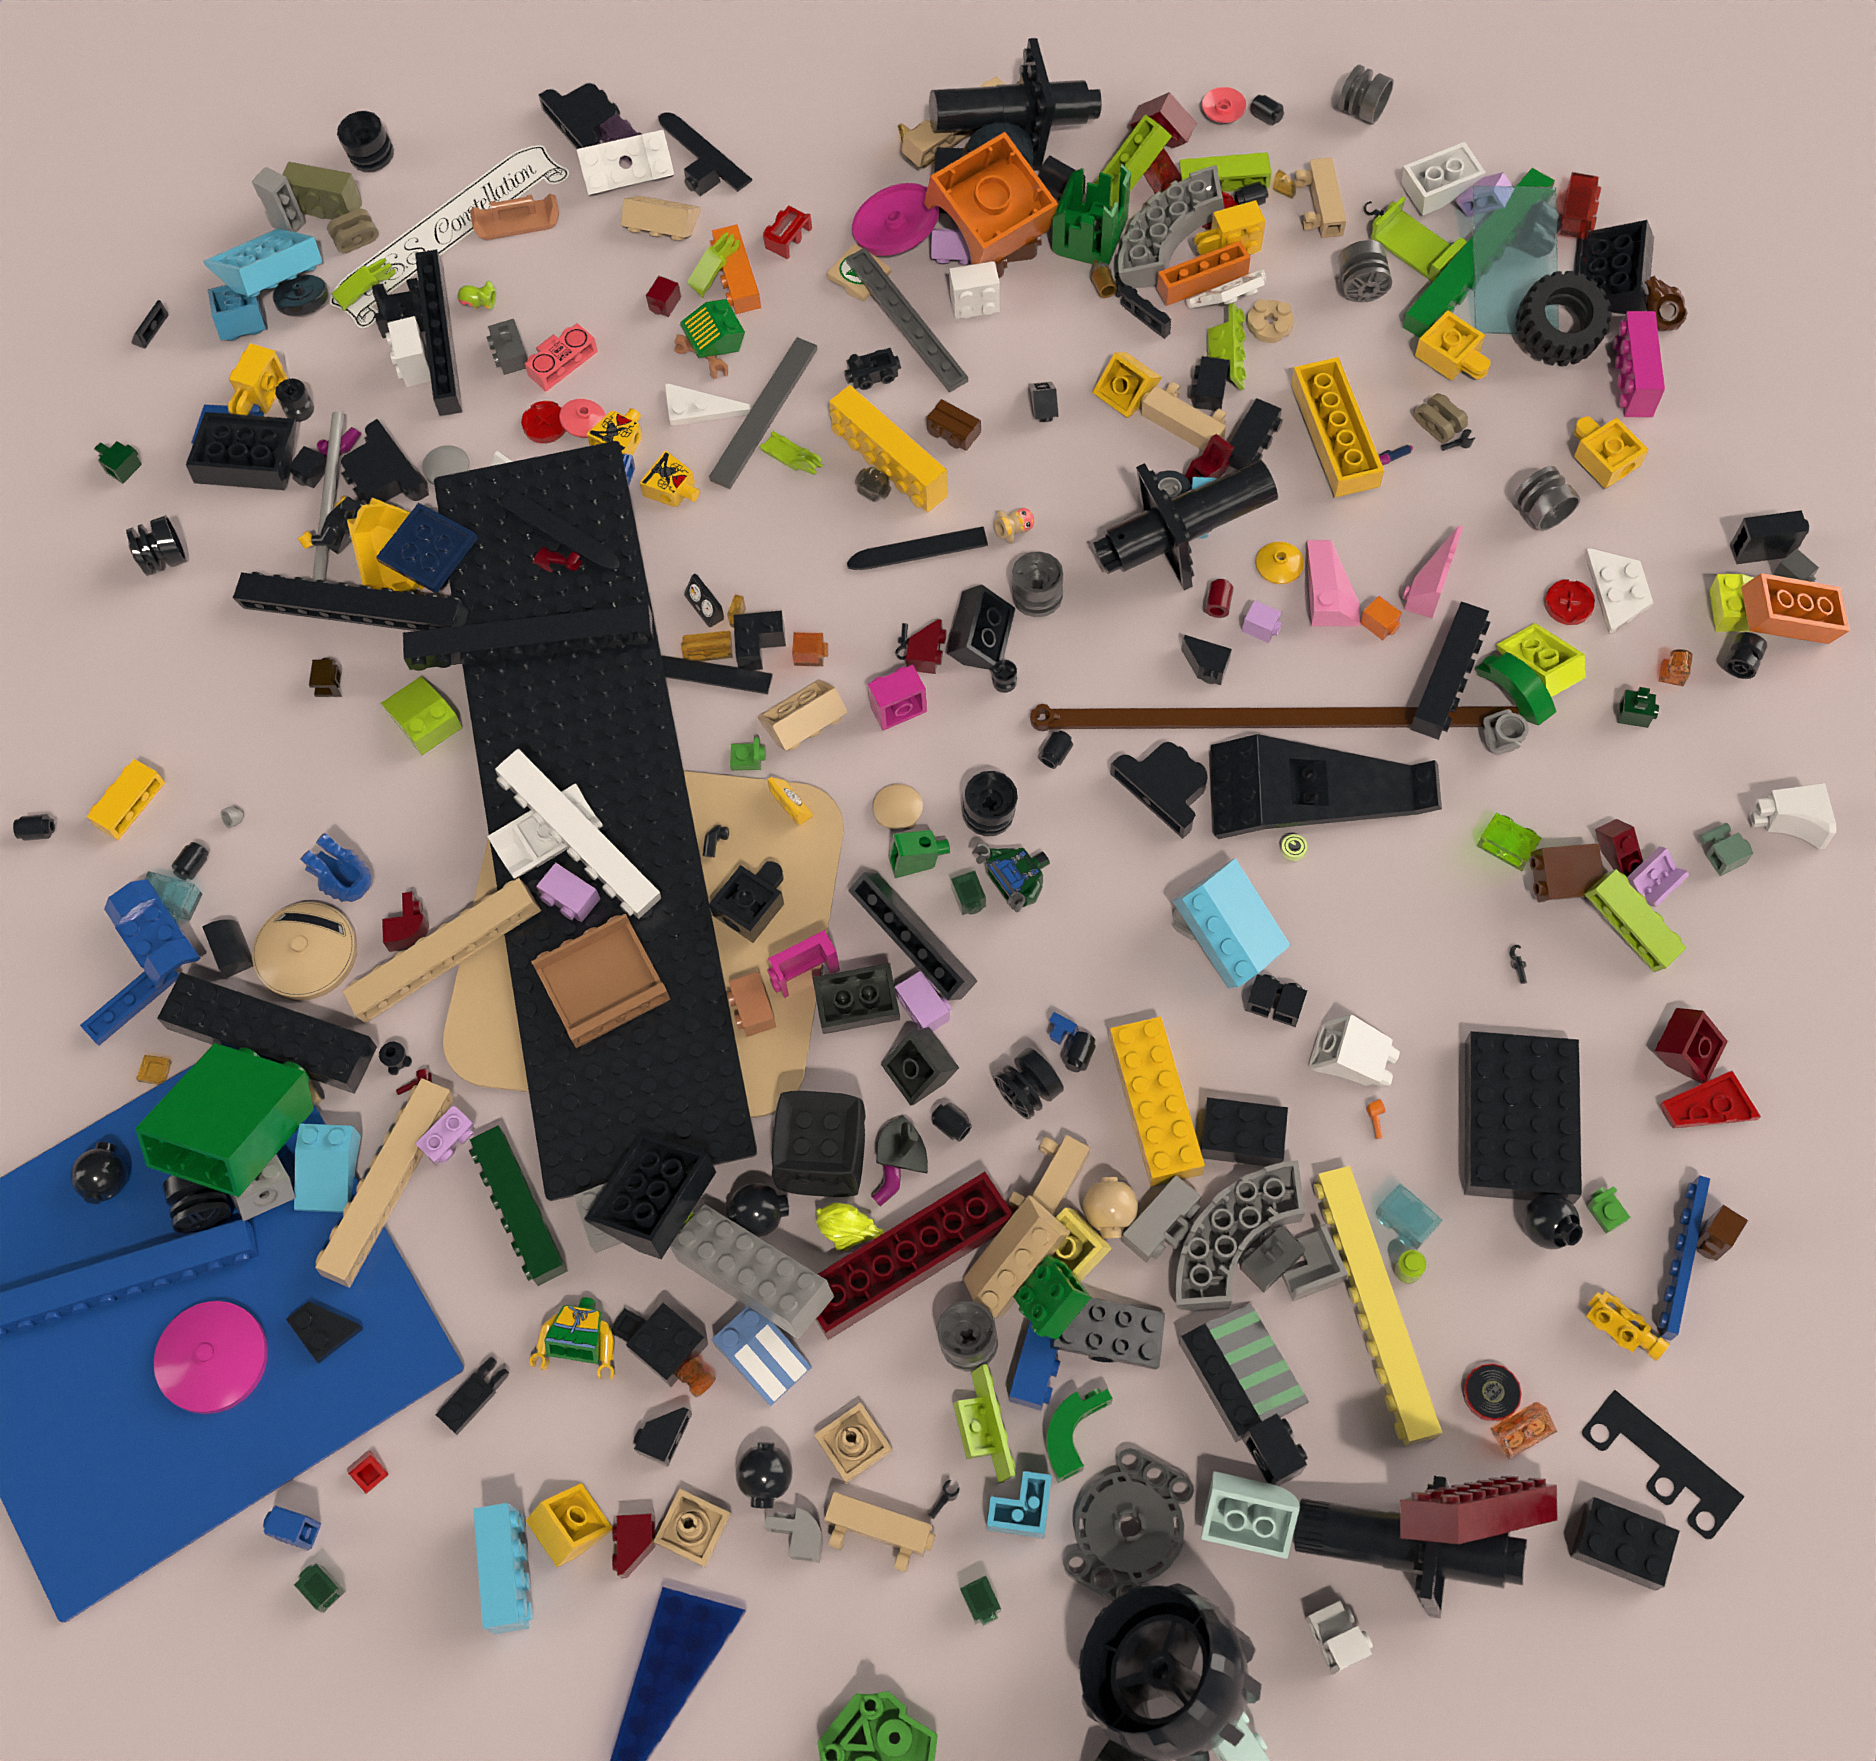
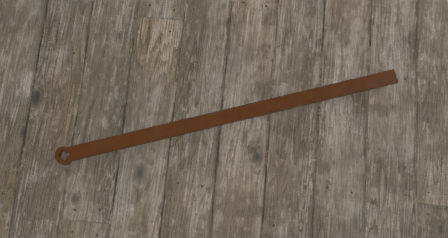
[1030,704,1519,731]

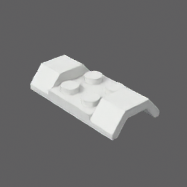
[487,783,603,879]

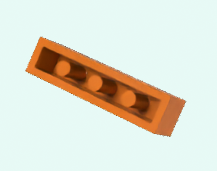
[709,224,762,315]
[1157,241,1251,306]

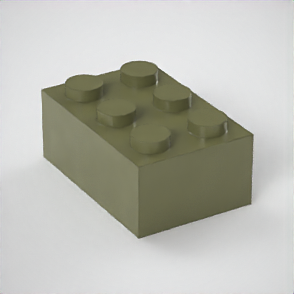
[282,161,362,220]

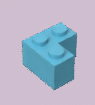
[987,1471,1052,1539]

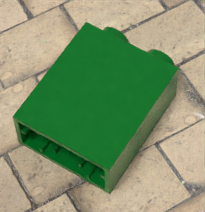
[135,1043,314,1197]

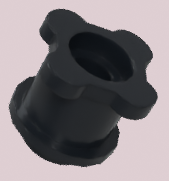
[379,1041,412,1075]

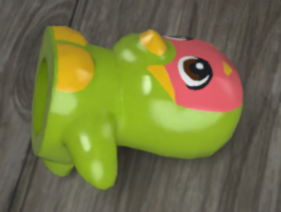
[457,281,496,310]

